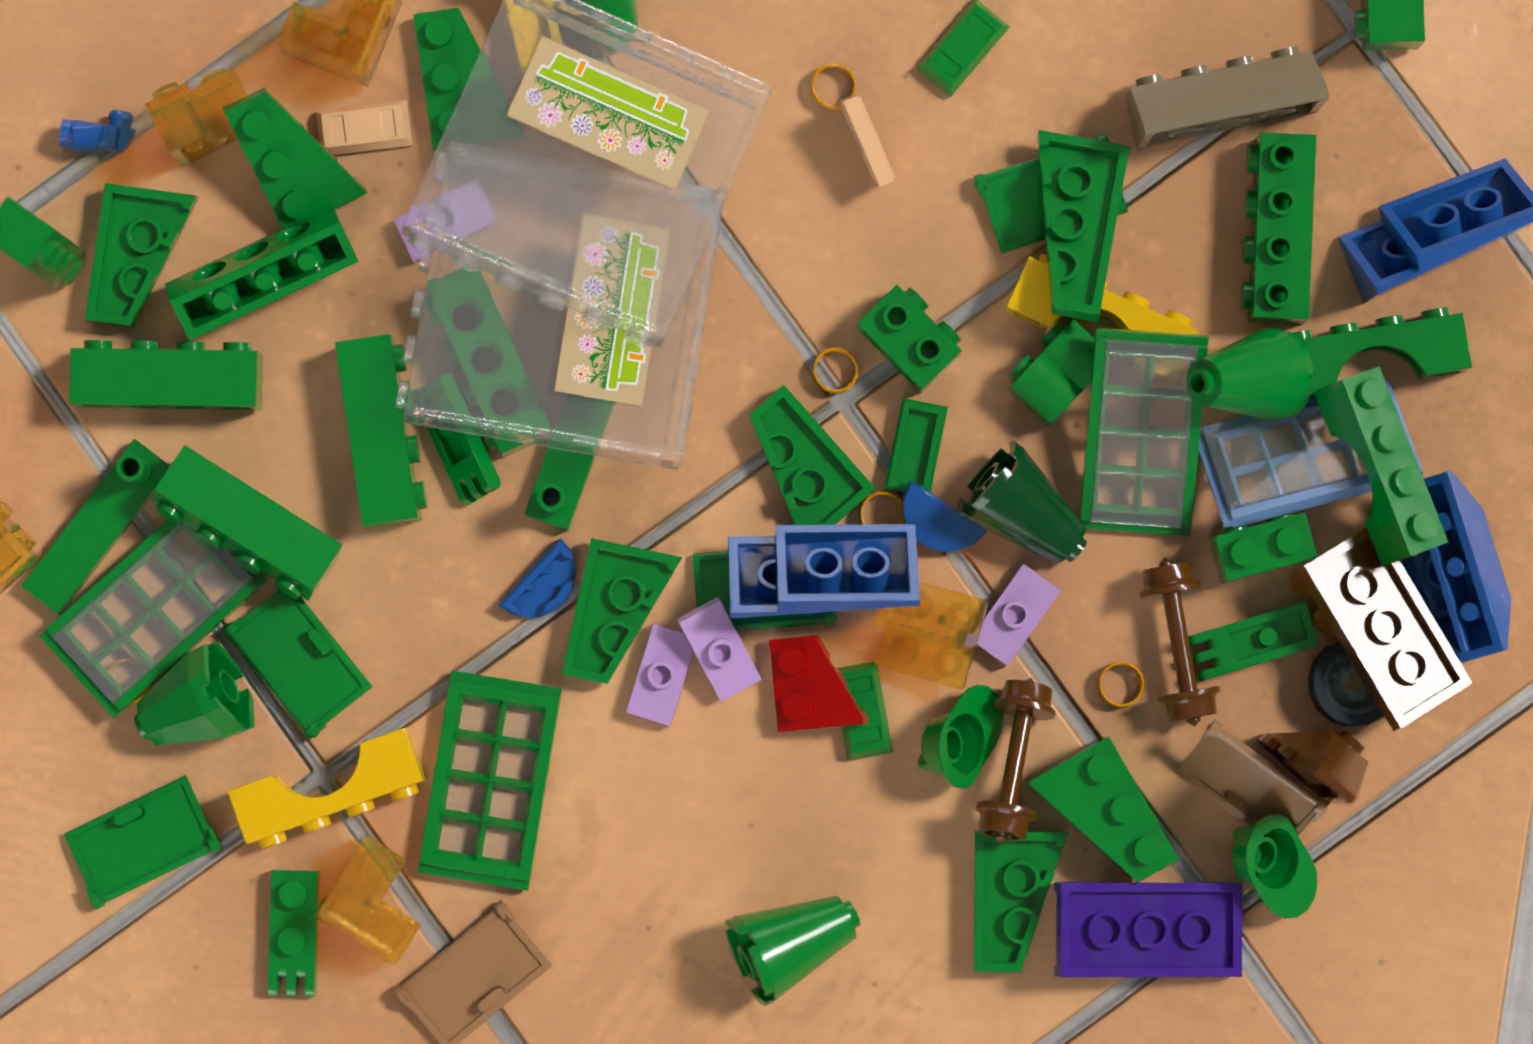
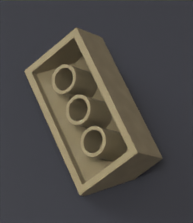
[1126,47,1329,149]

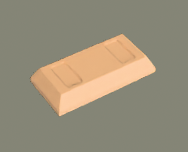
[316,100,413,156]

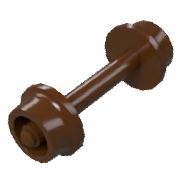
[1139,557,1220,727]
[975,677,1056,844]

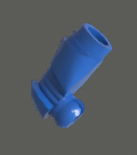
[59,110,136,155]

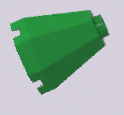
[134,642,255,746]

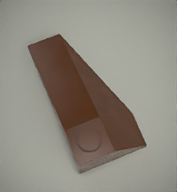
[1256,730,1368,805]

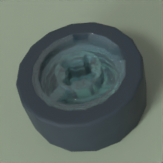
[1308,641,1384,727]

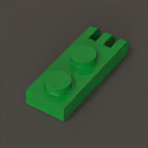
[412,373,501,505]
[1188,601,1320,682]
[268,870,320,997]

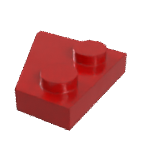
[769,635,869,732]

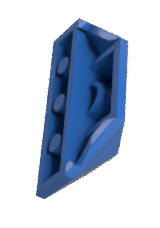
[1400,470,1511,663]

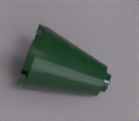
[956,440,1087,564]

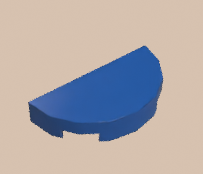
[902,479,987,552]
[498,538,577,619]

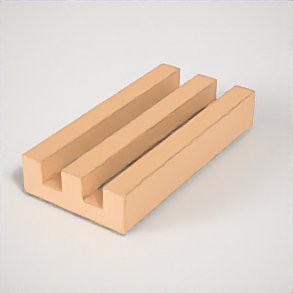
[839,95,896,187]

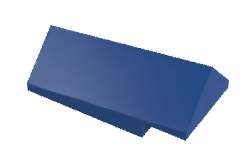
[1338,158,1533,304]
[728,524,920,618]

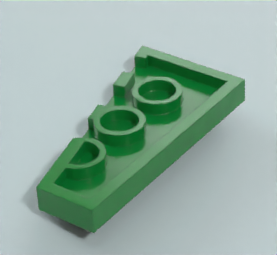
[1037,130,1130,322]

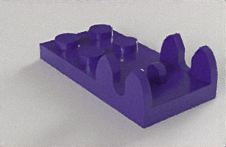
[1054,881,1242,977]

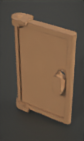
[1177,719,1330,836]
[393,900,552,1044]

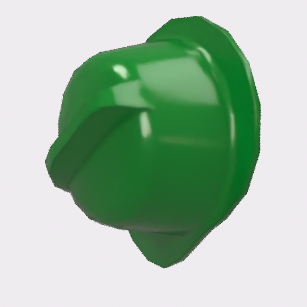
[918,684,1004,789]
[1232,814,1318,919]

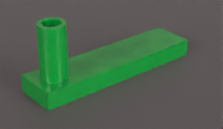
[524,393,615,531]
[21,439,170,615]

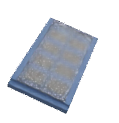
[1198,381,1423,528]

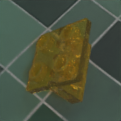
[875,581,988,690]

